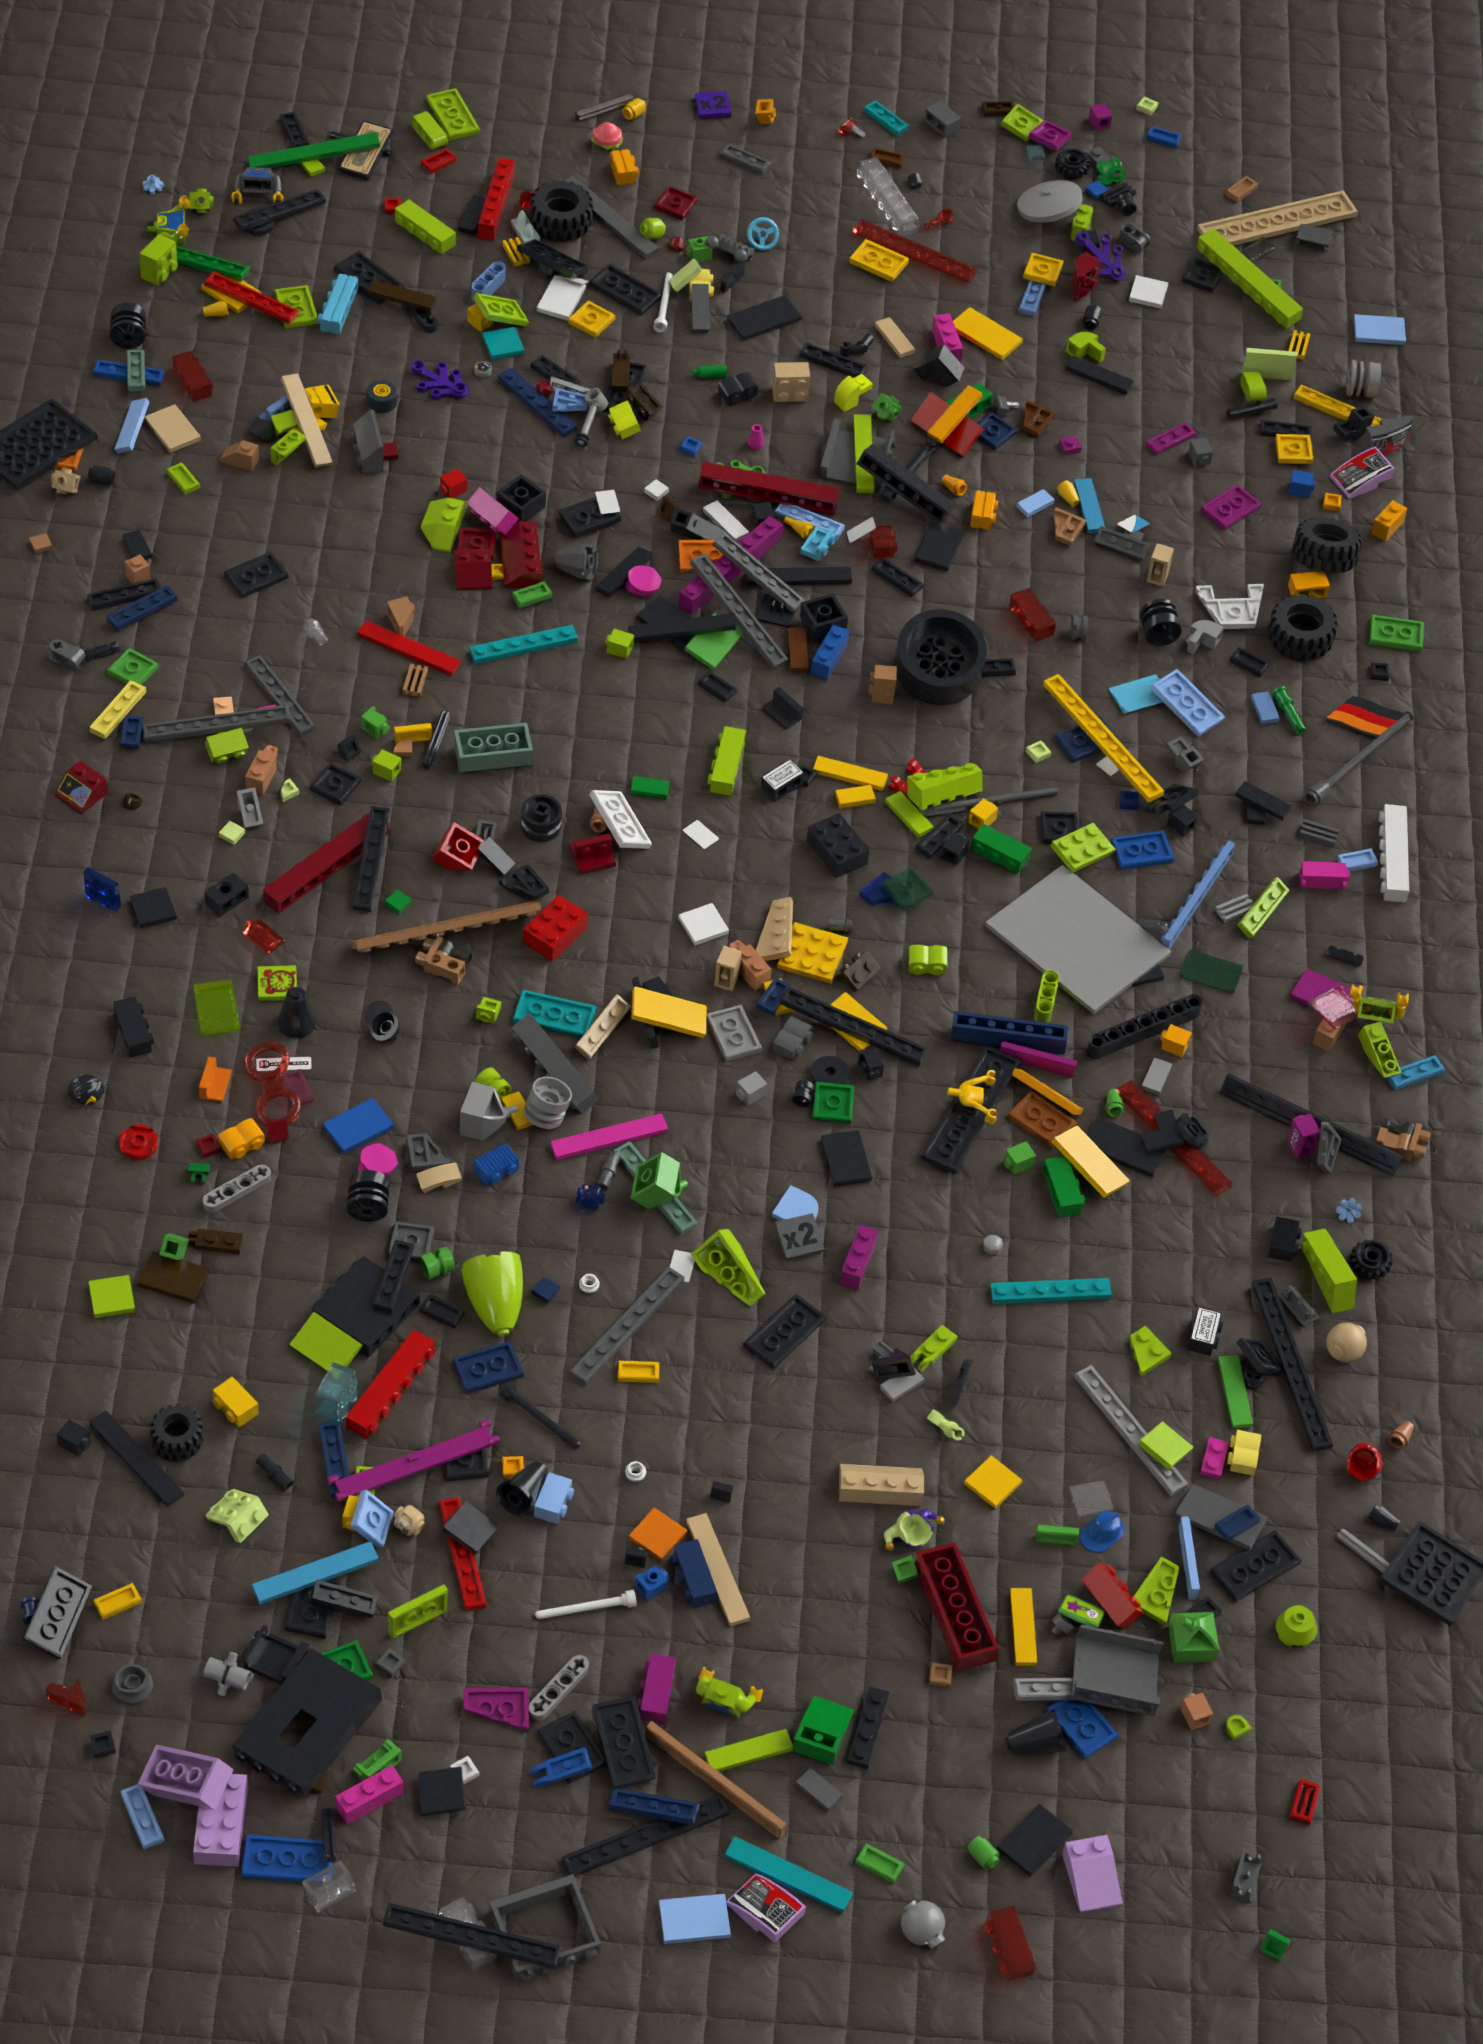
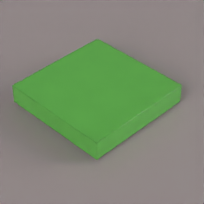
[107,648,159,685]

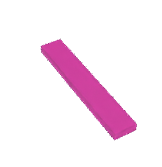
[550,1113,668,1161]

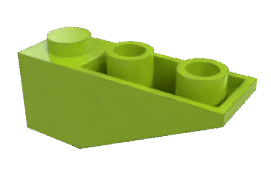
[1358,1022,1402,1078]

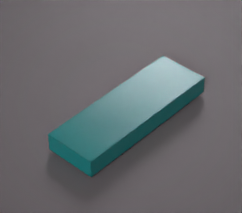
[864,100,909,136]

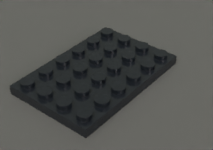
[0,399,98,489]

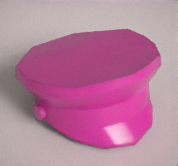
[626,566,662,597]
[358,1143,398,1176]

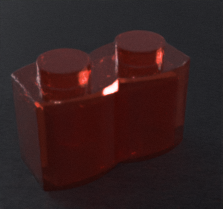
[869,525,898,557]

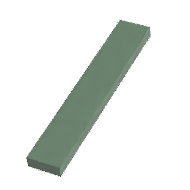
[613,1141,698,1235]

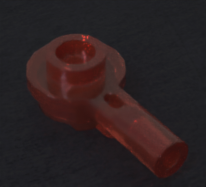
[924,209,954,229]

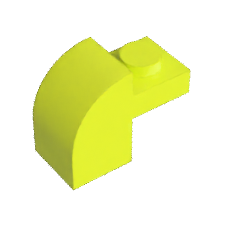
[834,374,873,412]

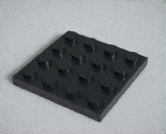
[1379,1521,1483,1627]

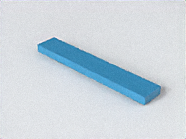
[252,1541,379,1605]

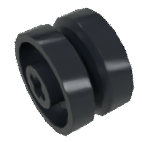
[521,794,562,842]

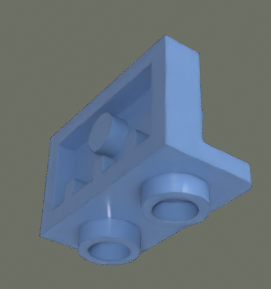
[259,395,292,420]

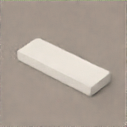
[703,501,749,542]

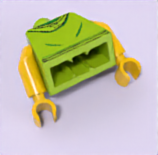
[1349,984,1409,1023]

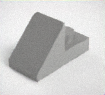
[236,787,263,828]

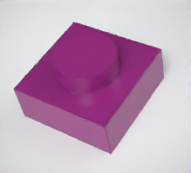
[1059,436,1082,455]

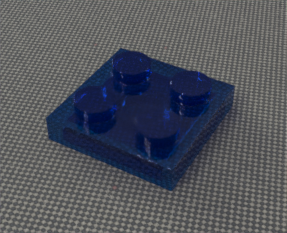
[83,867,121,912]

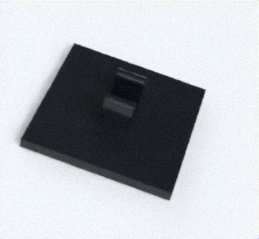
[756,593,796,628]

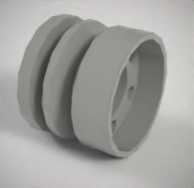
[1345,360,1381,398]
[523,1077,572,1129]

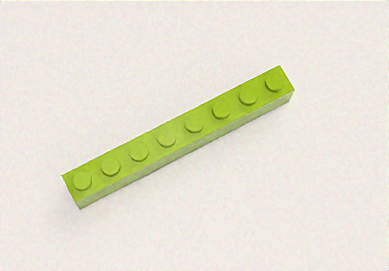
[1197,228,1303,329]

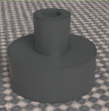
[1052,1613,1074,1636]

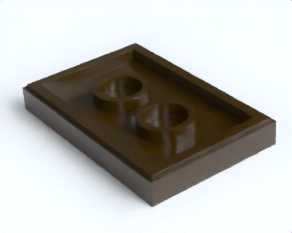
[137,1251,210,1303]

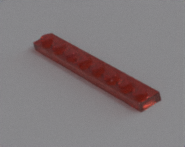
[853,219,978,283]
[1116,1080,1232,1197]

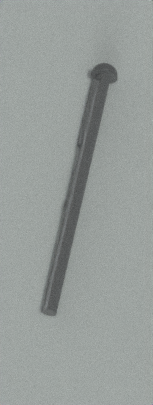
[918,787,1058,816]

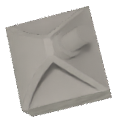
[460,1082,518,1141]

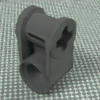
[1118,223,1151,253]
[49,639,85,670]

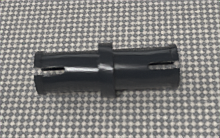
[255,1453,294,1491]

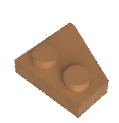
[1054,507,1086,546]

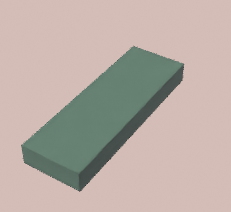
[127,350,145,391]

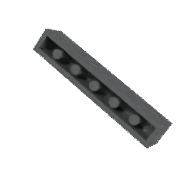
[512,1013,600,1114]

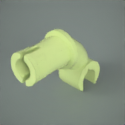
[927,1409,965,1440]

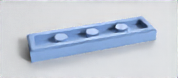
[115,398,149,454]
[774,504,845,540]
[1178,1516,1200,1600]

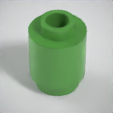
[967,1836,1000,1869]

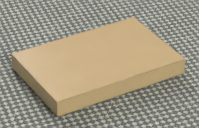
[144,404,201,453]

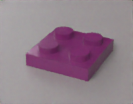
[1028,120,1073,151]

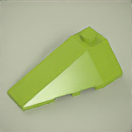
[690,1229,765,1306]

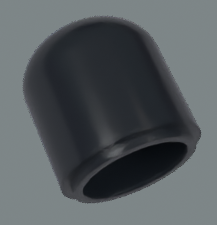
[907,173,923,189]

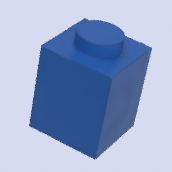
[1289,470,1316,497]

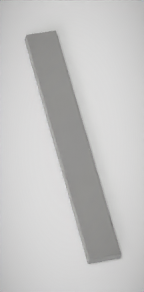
[1074,1365,1188,1496]

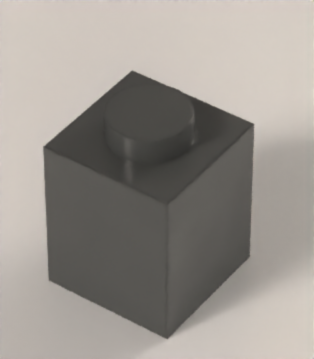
[1188,438,1213,466]

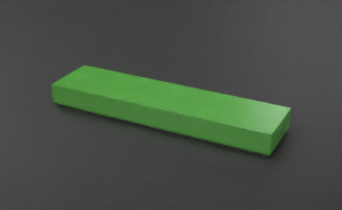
[1218,1355,1253,1429]

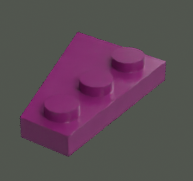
[463,1687,529,1731]

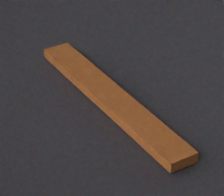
[646,1721,786,1838]

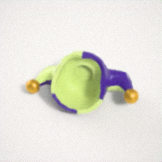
[884,1509,945,1551]

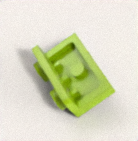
[271,429,306,466]

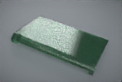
[1180,949,1244,994]

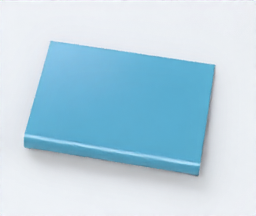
[1108,674,1163,714]

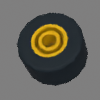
[366,380,398,413]

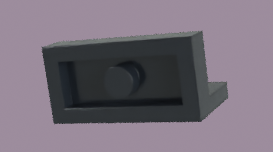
[763,687,803,729]

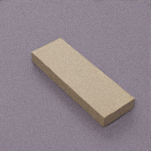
[875,317,915,358]

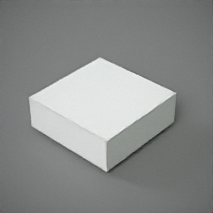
[644,479,669,501]
[449,1756,479,1784]

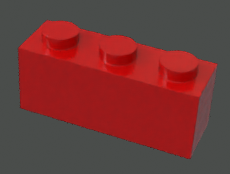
[1081,1562,1144,1629]

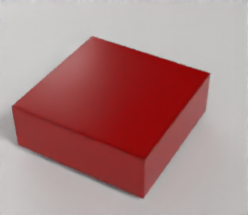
[384,198,401,214]

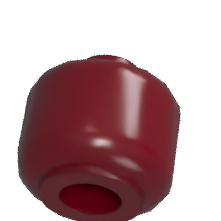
[668,236,686,252]

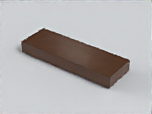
[787,628,809,672]

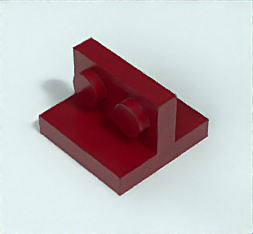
[569,834,616,875]

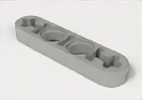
[203,1165,271,1213]
[529,1655,589,1721]

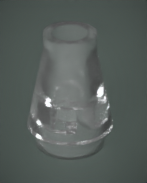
[303,619,328,645]

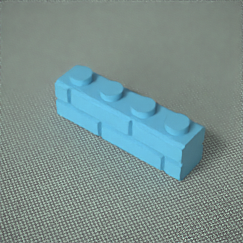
[318,274,358,335]

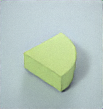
[281,778,299,802]

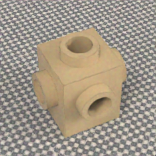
[51,468,80,494]

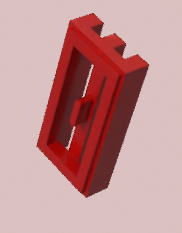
[421,148,457,174]
[1289,1779,1321,1825]

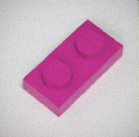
[1200,1437,1229,1480]

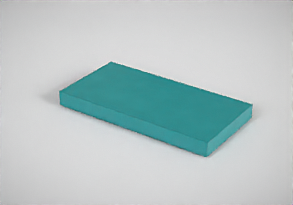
[513,990,597,1038]

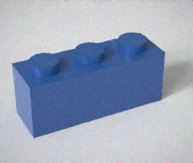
[811,625,849,681]

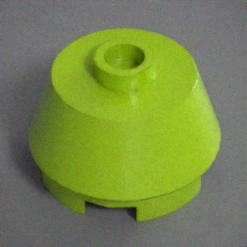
[1276,1605,1317,1647]

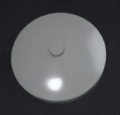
[1017,180,1083,223]

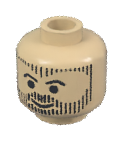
[394,1505,425,1536]

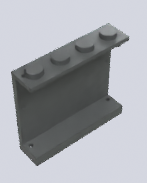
[820,419,897,490]
[1071,1625,1163,1716]

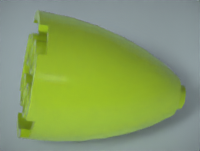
[461,1252,523,1337]

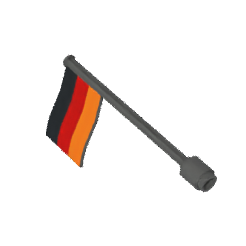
[1305,696,1414,805]

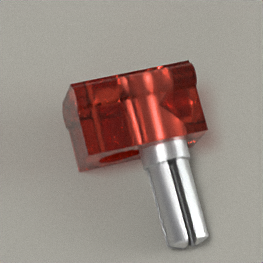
[839,117,865,138]

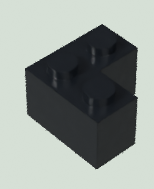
[913,345,964,387]

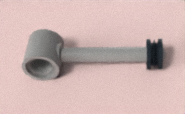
[574,388,608,447]

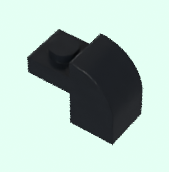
[1333,406,1375,440]

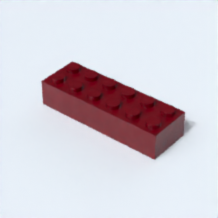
[914,1542,999,1672]

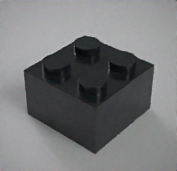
[496,474,546,522]
[799,593,848,641]

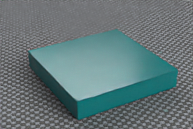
[482,327,525,360]

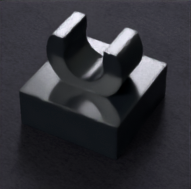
[337,735,362,761]

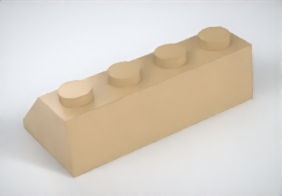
[839,1464,924,1506]

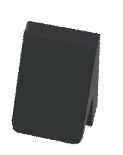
[871,1348,916,1380]

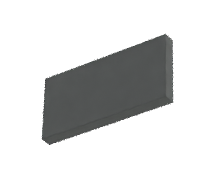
[1175,1484,1268,1550]

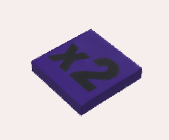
[695,91,732,119]

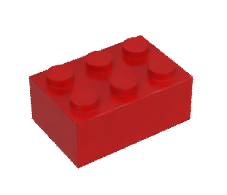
[523,895,588,962]

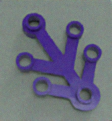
[1075,231,1126,281]
[411,360,469,400]

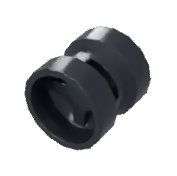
[1116,193,1137,216]
[792,1080,815,1107]

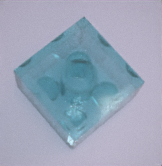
[316,1362,358,1422]

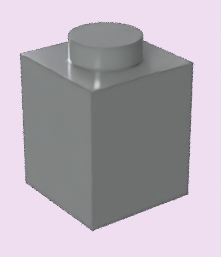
[736,1071,768,1106]

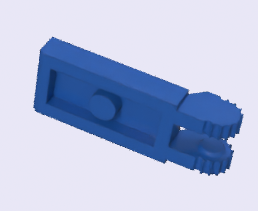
[530,1748,592,1788]

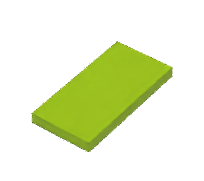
[426,88,480,141]

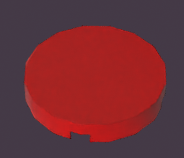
[119,1124,158,1160]

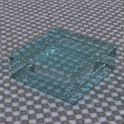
[1025,145,1045,161]

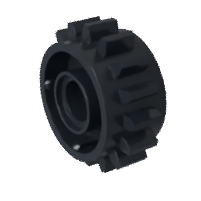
[1055,148,1090,179]
[1349,1240,1393,1280]

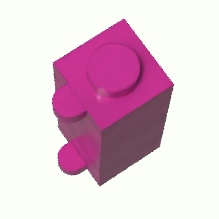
[1299,861,1350,889]

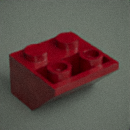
[1072,252,1101,302]

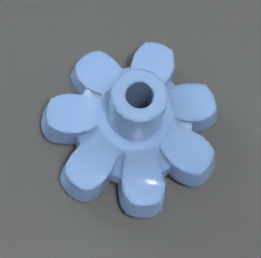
[142,175,164,194]
[1336,1198,1362,1223]

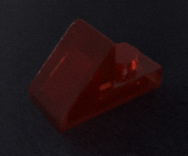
[46,1678,87,1717]

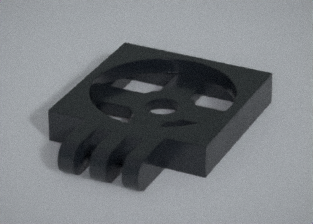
[1144,783,1199,815]

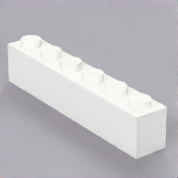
[1379,804,1409,903]

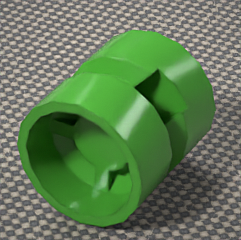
[419,1246,455,1280]

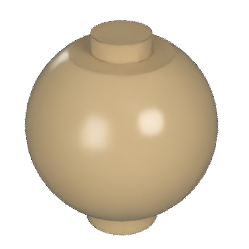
[1326,1322,1367,1363]

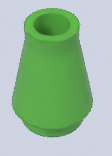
[1106,1089,1125,1117]

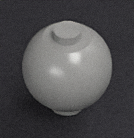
[901,1900,945,1949]

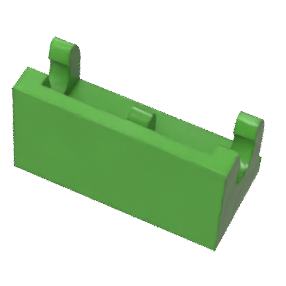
[353,1739,402,1781]

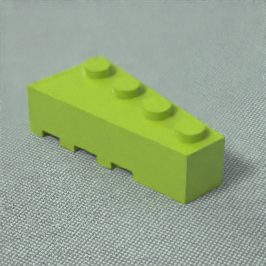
[907,763,982,810]

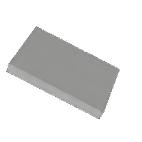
[706,1005,762,1062]

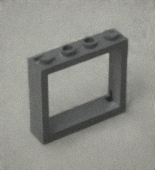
[489,1874,601,1981]

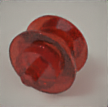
[519,190,533,208]

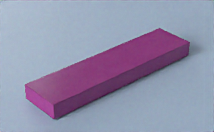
[1000,1042,1077,1077]

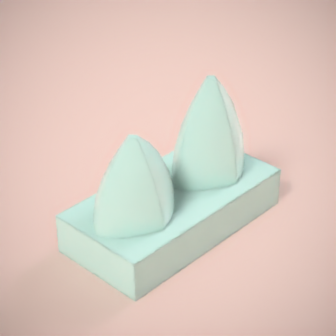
[511,210,540,243]

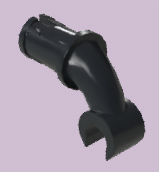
[840,334,874,356]

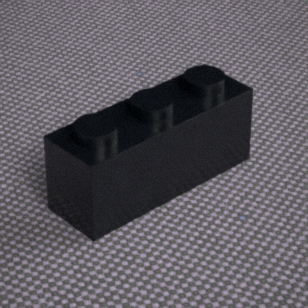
[113,996,154,1058]

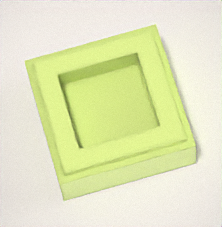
[1136,97,1158,116]
[1026,741,1051,763]
[219,821,245,845]

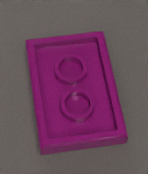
[1200,484,1262,531]
[1290,968,1353,1021]

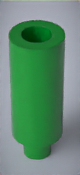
[692,365,727,379]

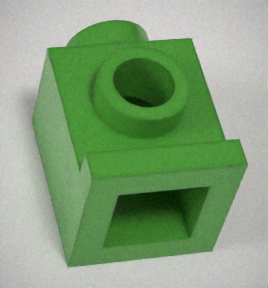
[361,706,390,739]

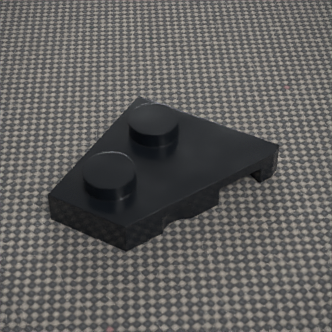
[498,864,549,901]

